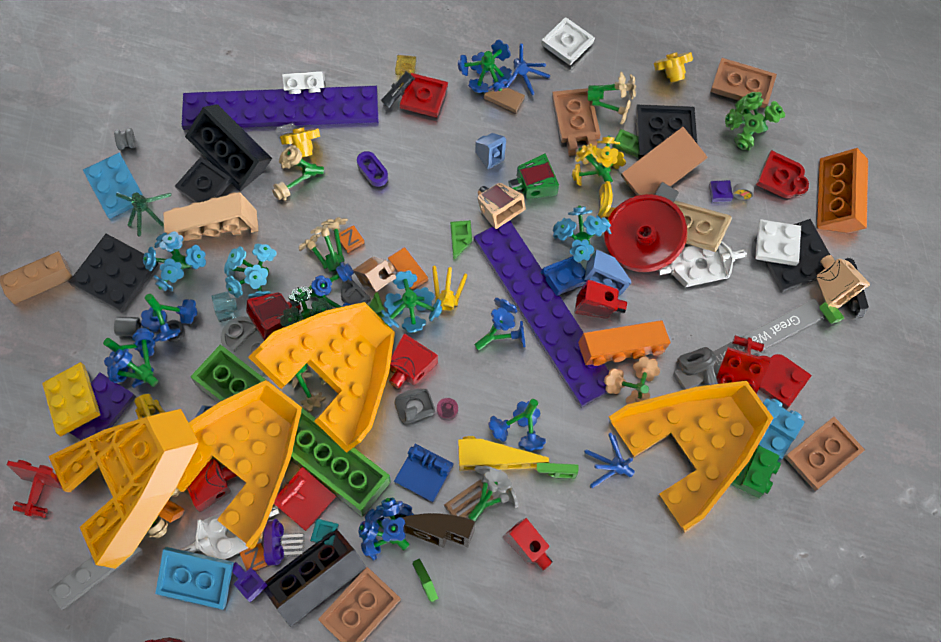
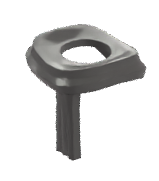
[677,347,718,385]
[394,389,435,423]

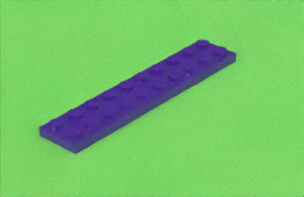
[181,85,379,130]
[474,220,609,408]

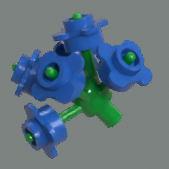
[358,497,415,560]

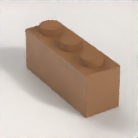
[0,251,73,304]

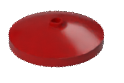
[604,194,688,272]

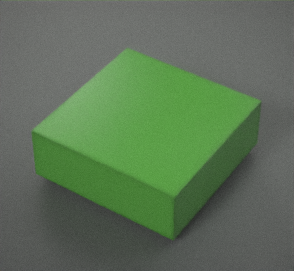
[819,302,844,324]

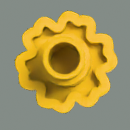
[654,52,693,82]
[280,127,320,157]

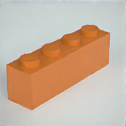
[578,320,671,366]

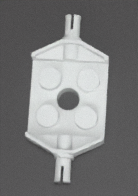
[657,241,747,287]
[181,505,280,560]

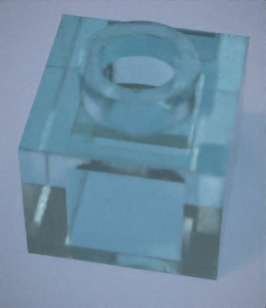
[211,291,238,322]

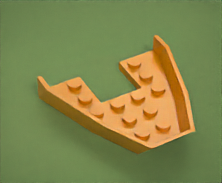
[248,302,395,453]
[176,380,302,549]
[608,381,773,533]
[48,409,199,569]

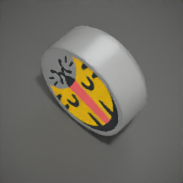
[733,183,754,200]

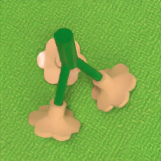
[604,356,660,404]

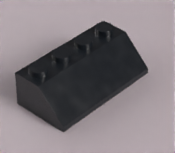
[185,104,272,191]
[264,528,366,627]

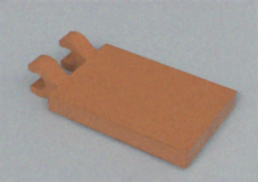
[552,88,601,156]

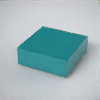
[310,519,339,545]

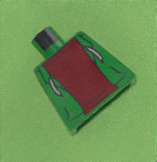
[508,153,559,199]

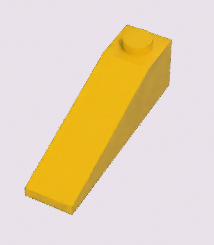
[458,436,549,471]

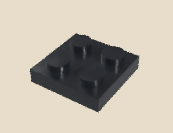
[175,157,233,203]

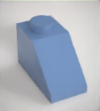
[475,133,506,169]
[584,250,631,295]

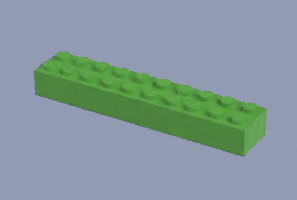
[190,344,391,517]

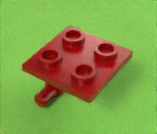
[716,335,770,394]
[6,460,62,518]
[274,466,336,531]

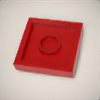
[400,73,448,118]

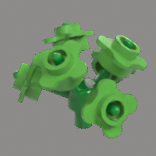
[725,92,785,151]

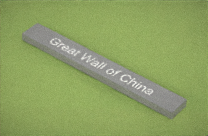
[673,299,825,390]

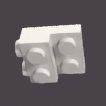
[282,72,325,94]

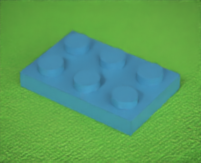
[83,152,146,219]
[155,547,234,610]

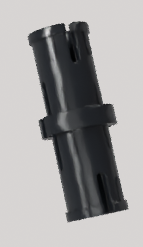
[381,71,415,108]

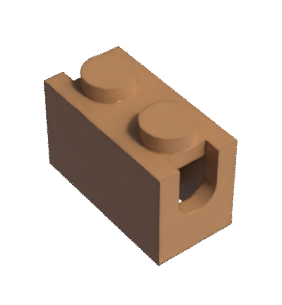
[353,257,397,292]

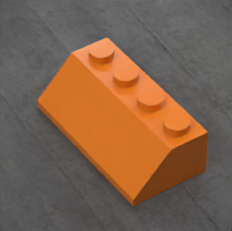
[817,148,868,233]

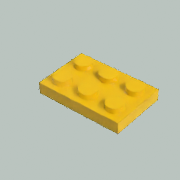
[42,362,101,437]

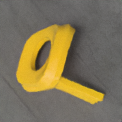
[598,181,615,218]

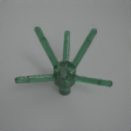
[116,192,172,237]

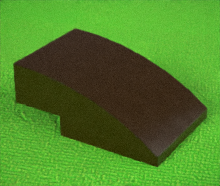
[402,513,475,548]

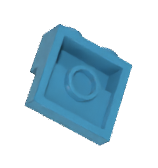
[757,398,805,461]

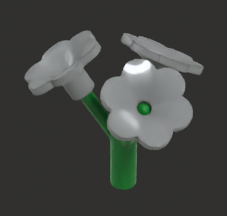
[468,466,519,521]

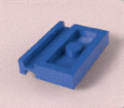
[540,256,587,296]

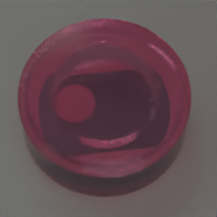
[437,398,458,421]

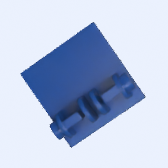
[394,443,454,502]

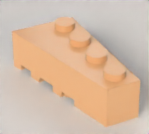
[163,192,259,241]

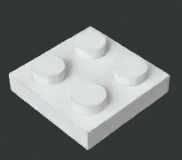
[541,17,595,65]
[755,219,801,266]

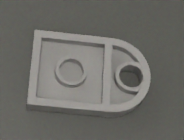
[221,316,265,377]

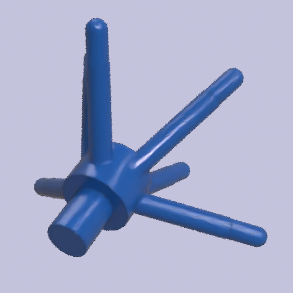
[505,43,550,95]
[584,433,635,488]

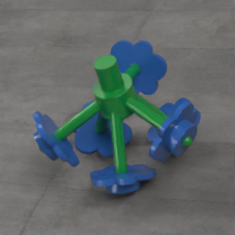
[458,39,512,93]

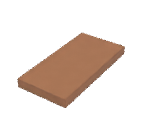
[621,127,708,196]

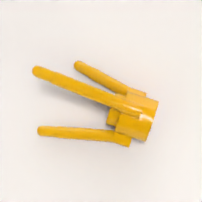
[432,265,467,311]
[134,394,165,419]

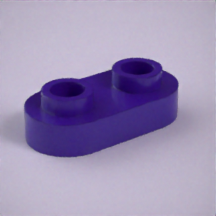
[357,151,388,187]
[264,519,284,566]

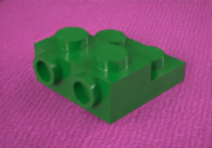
[731,446,781,498]

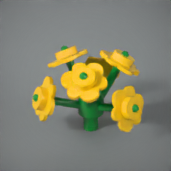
[572,136,626,186]

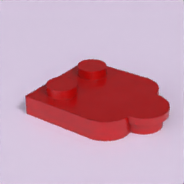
[756,150,809,199]
[759,354,812,409]

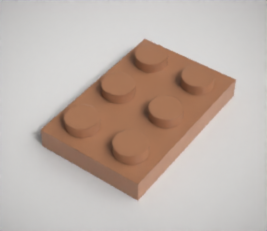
[710,58,777,108]
[785,417,865,491]
[318,567,401,642]

